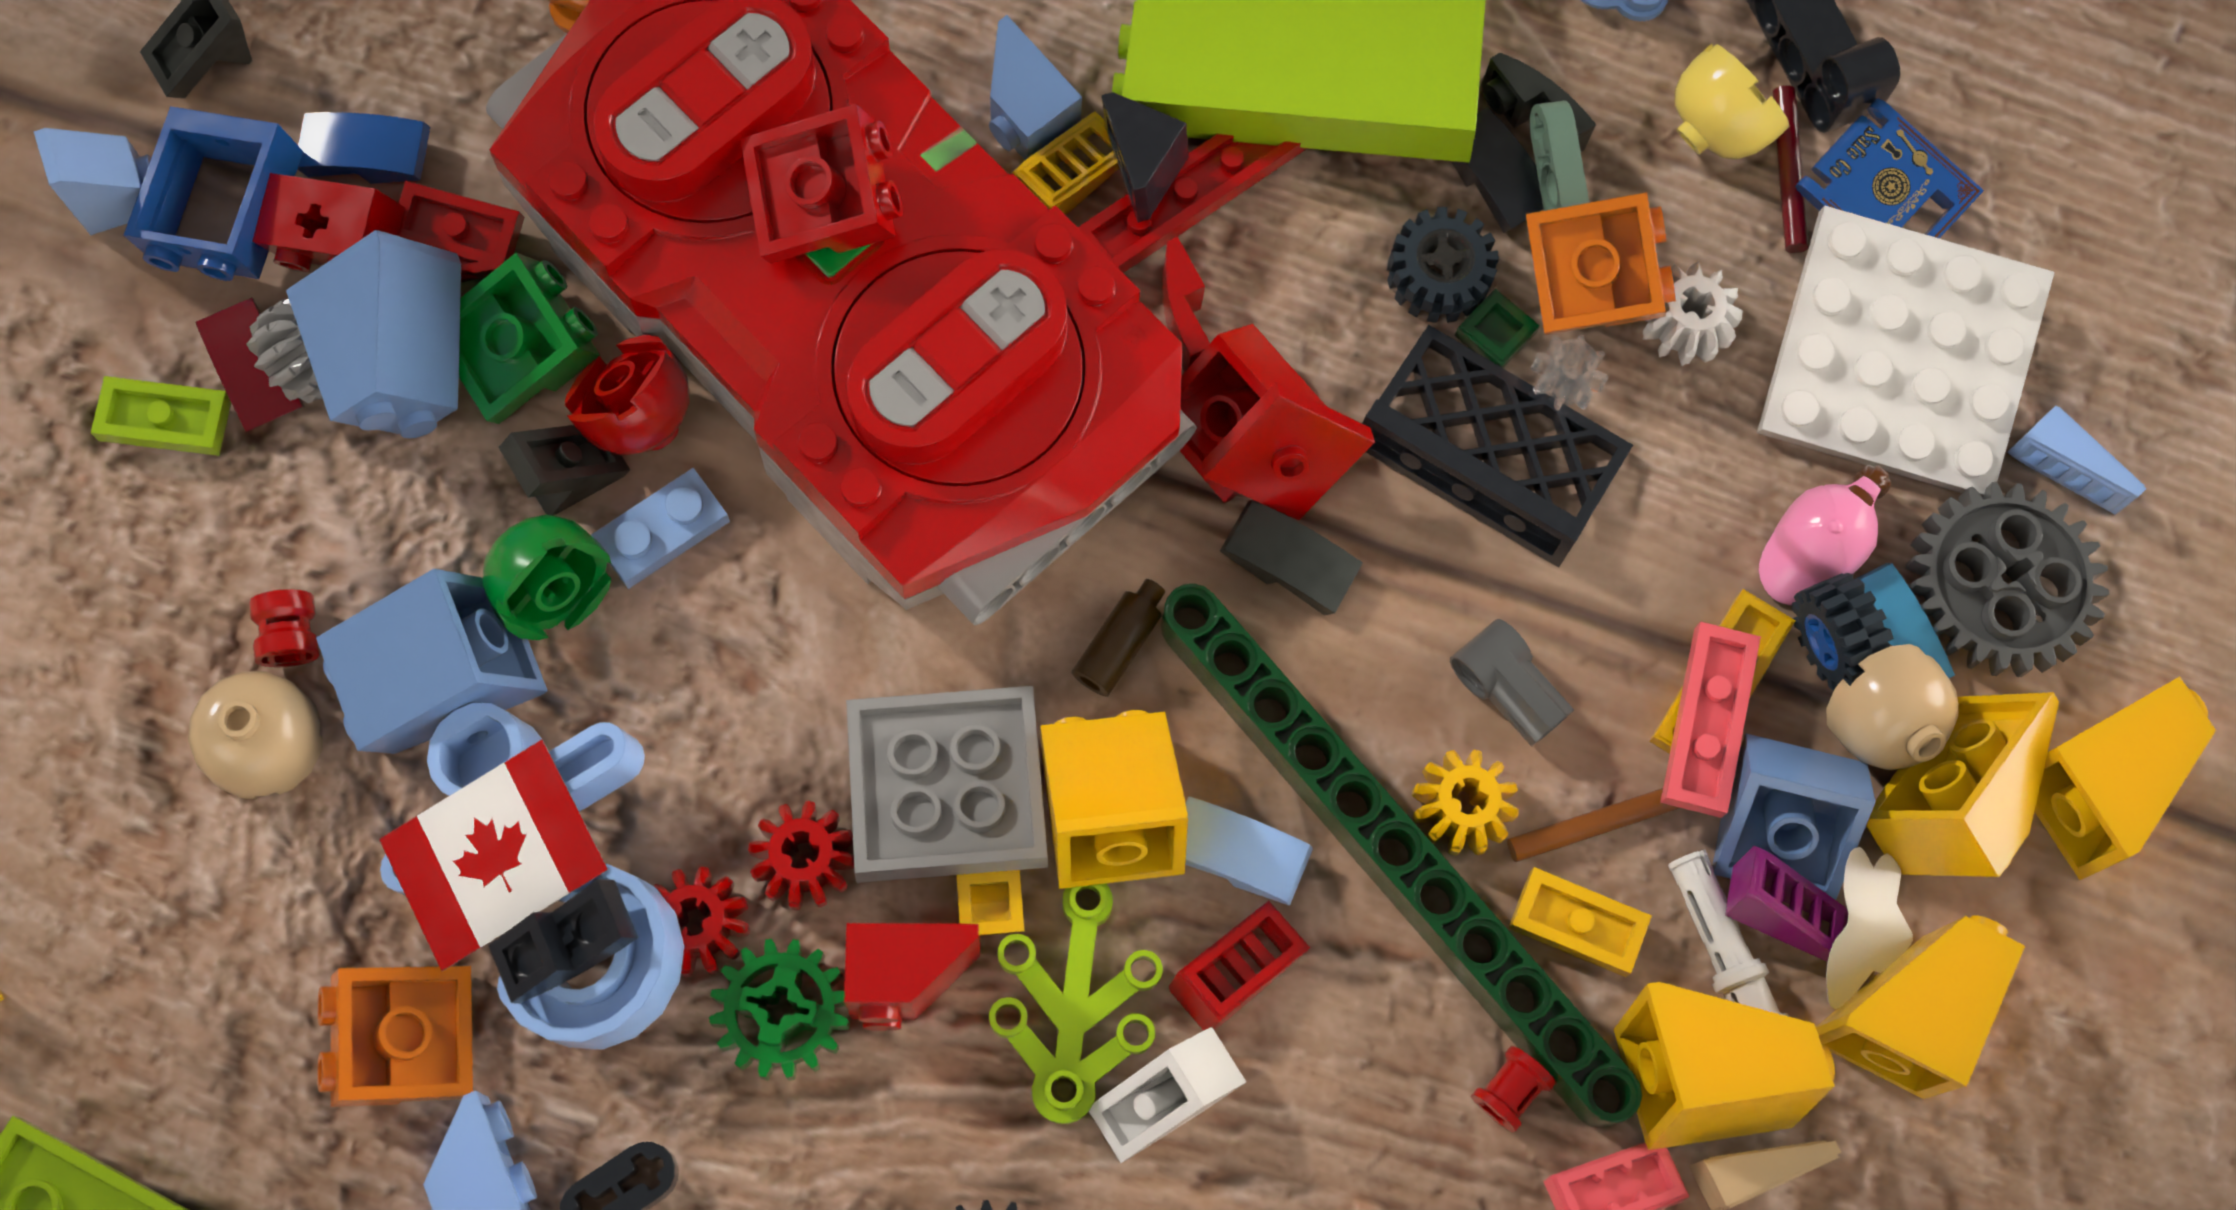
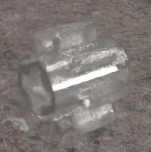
[1531,335,1608,411]

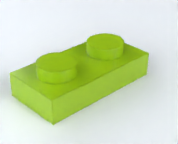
[91,376,231,456]

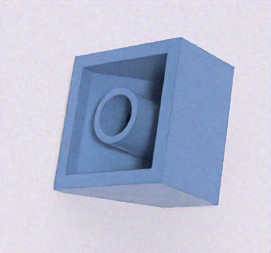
[1712,733,1875,900]

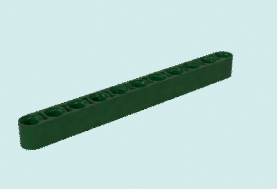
[1161,583,1642,1128]

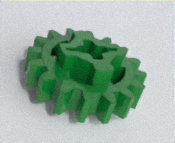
[709,938,850,1081]

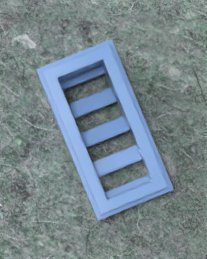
[2007,406,2146,515]

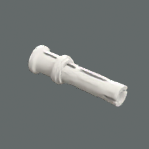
[1668,849,1789,1017]

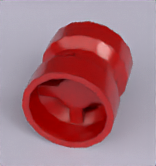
[249,589,320,668]

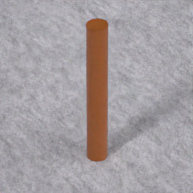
[1507,788,1680,862]

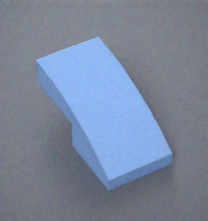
[1185,796,1313,906]

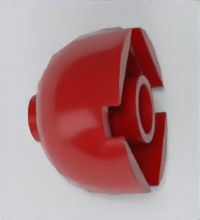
[564,335,690,456]

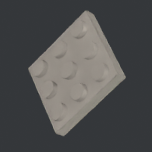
[846,686,1048,883]

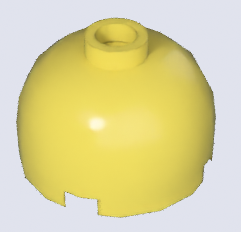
[1675,43,1790,159]

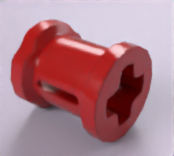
[1471,1046,1556,1133]

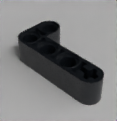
[1746,0,1900,133]

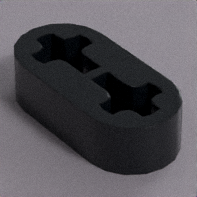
[560,1142,679,1210]

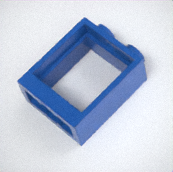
[123,106,304,281]

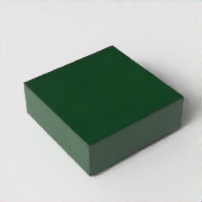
[1454,288,1540,368]

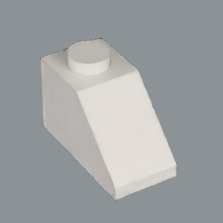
[1089,1027,1246,1163]

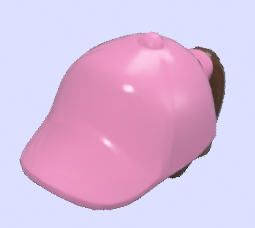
[1759,464,1891,606]

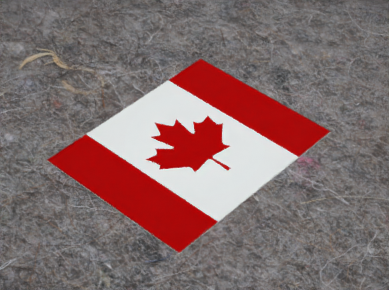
[379,739,608,971]

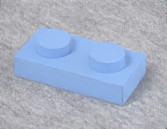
[591,467,730,589]

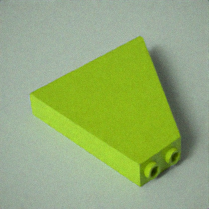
[1112,0,1486,163]

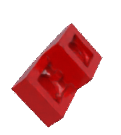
[1162,236,1210,372]

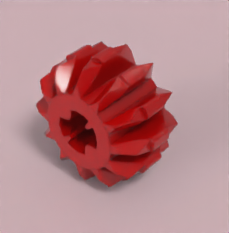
[748,801,855,911]
[654,867,750,977]

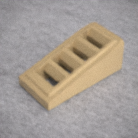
[1690,1140,1842,1210]

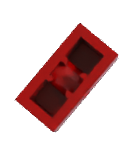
[252,173,405,272]

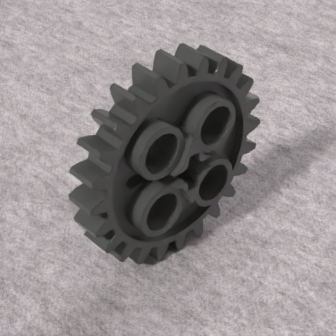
[1905,482,2109,677]

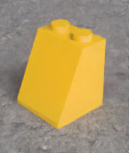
[2034,676,2216,880]
[1040,710,1188,889]
[1816,915,2025,1099]
[1613,982,1835,1150]

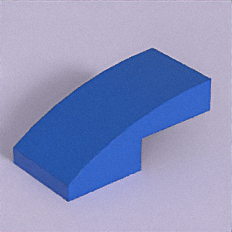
[297,112,431,184]

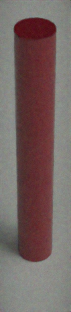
[1772,85,1809,253]

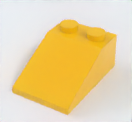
[1866,692,2059,877]

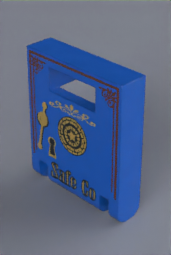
[1795,98,1984,239]

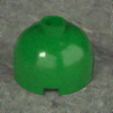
[483,515,612,641]

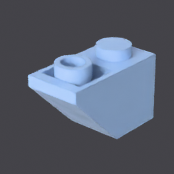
[423,1091,537,1210]

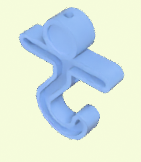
[380,703,684,1050]

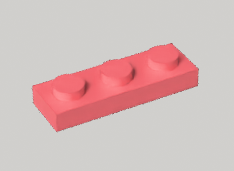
[1660,622,1761,818]

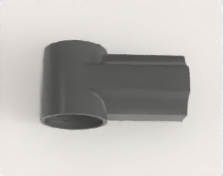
[1450,619,1574,747]

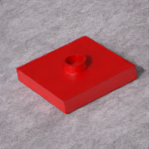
[1201,382,1375,520]

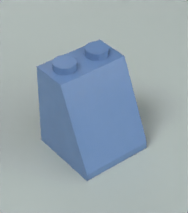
[286,230,461,438]
[316,568,548,754]

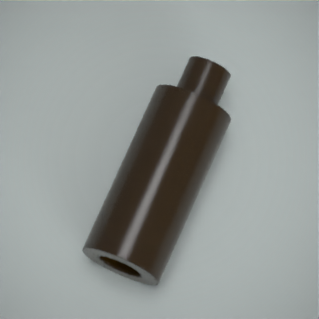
[1071,579,1166,697]

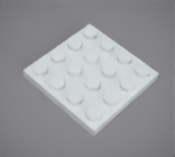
[1757,206,2055,495]

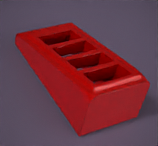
[1169,900,1310,1031]

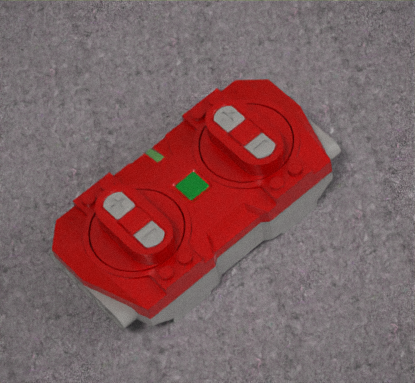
[486,0,1197,626]

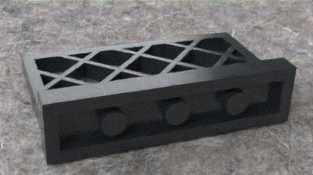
[1362,324,1633,568]

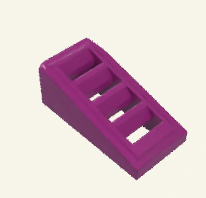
[1725,846,1848,962]

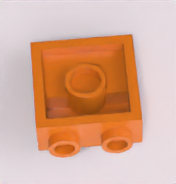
[1526,192,1676,335]
[317,966,473,1107]

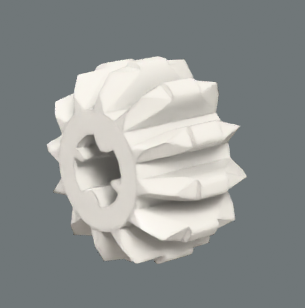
[1643,261,1743,366]

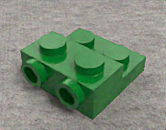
[459,253,600,424]

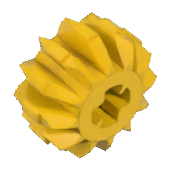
[1412,750,1519,856]

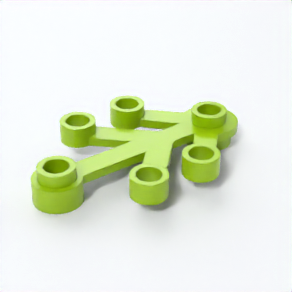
[989,883,1163,1124]

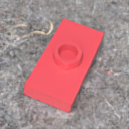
[1543,1142,1690,1210]

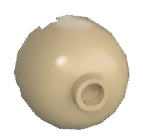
[1826,644,1958,771]
[188,671,323,799]

